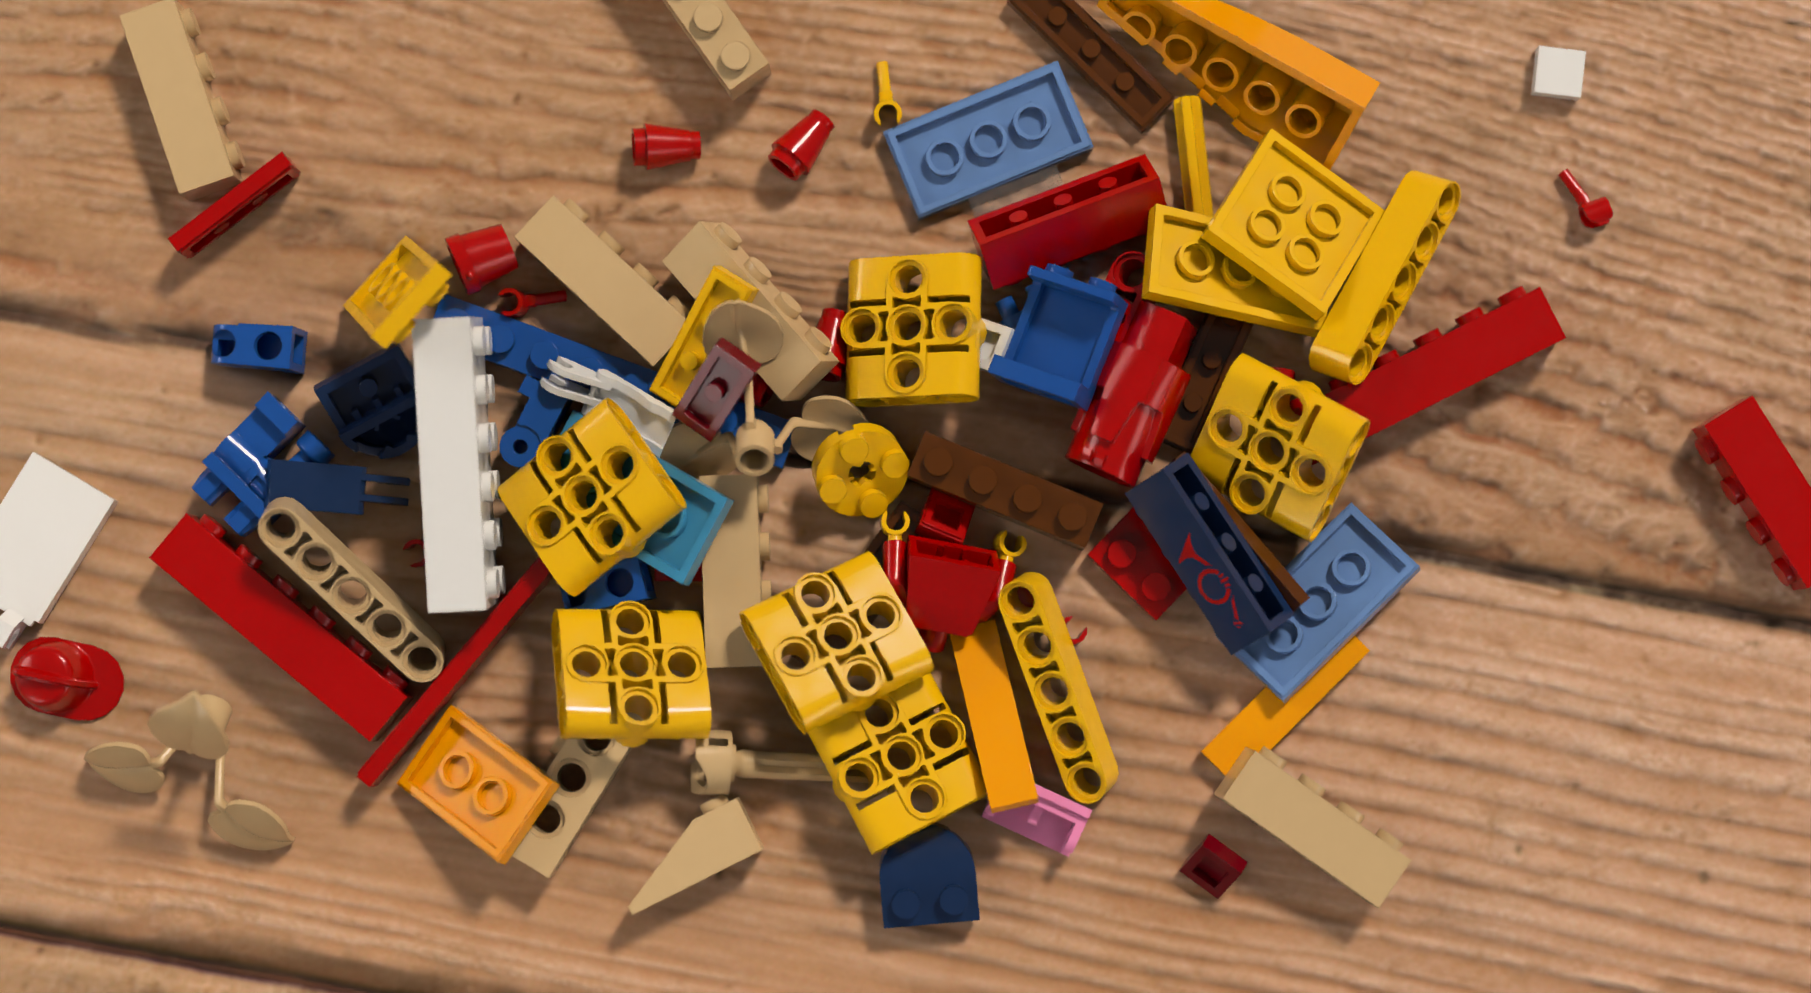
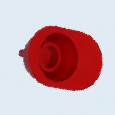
[10,637,124,720]

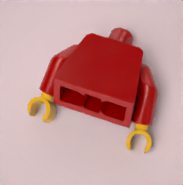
[880,510,1027,653]

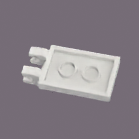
[0,452,118,649]

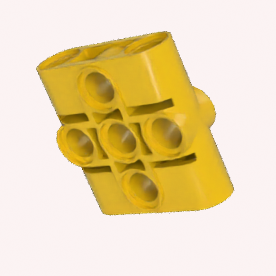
[840,252,987,407]
[1191,353,1370,542]
[497,398,687,597]
[739,551,933,734]
[551,600,712,748]
[808,673,987,855]

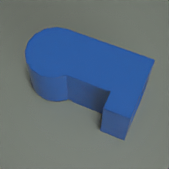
[211,323,307,374]
[499,375,573,468]
[559,557,657,609]

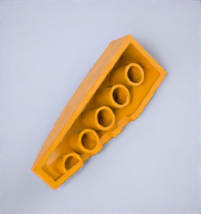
[1096,0,1380,170]

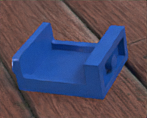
[988,263,1128,411]

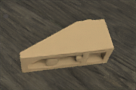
[628,795,764,915]

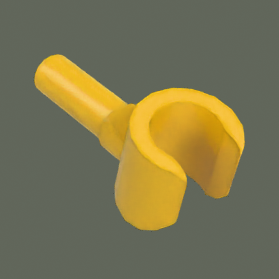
[874,61,902,126]

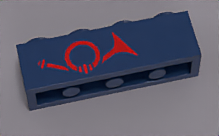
[1125,453,1294,655]

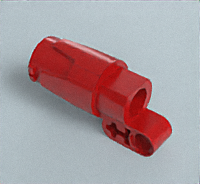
[1065,251,1197,488]

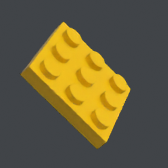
[1201,128,1385,321]

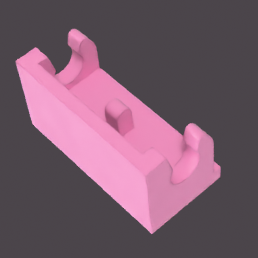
[981,783,1092,857]

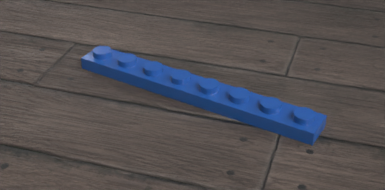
[433,294,792,469]

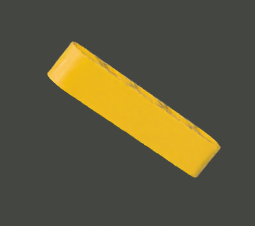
[1309,170,1461,385]
[998,572,1119,804]

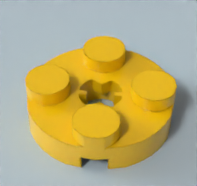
[811,423,910,518]

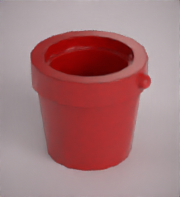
[445,224,519,296]

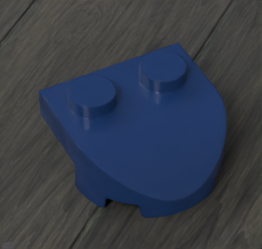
[314,343,418,459]
[879,823,980,928]

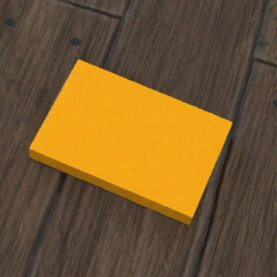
[396,704,560,865]

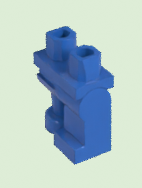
[192,391,335,538]

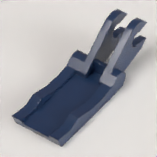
[264,459,410,515]

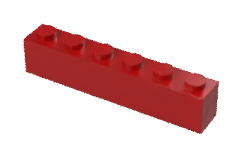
[1289,285,1566,466]
[149,513,414,742]

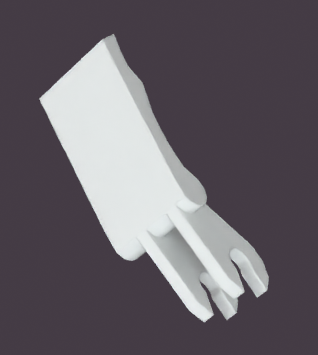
[540,356,676,458]

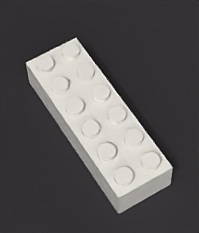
[412,317,506,613]

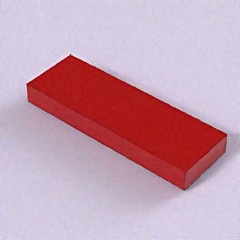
[168,152,301,258]

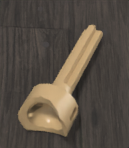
[690,730,869,796]

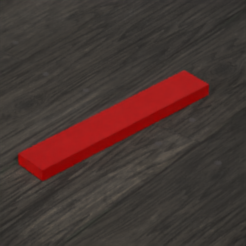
[357,557,553,788]

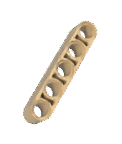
[258,497,446,683]

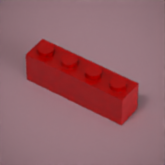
[967,154,1167,290]
[1692,395,1811,590]

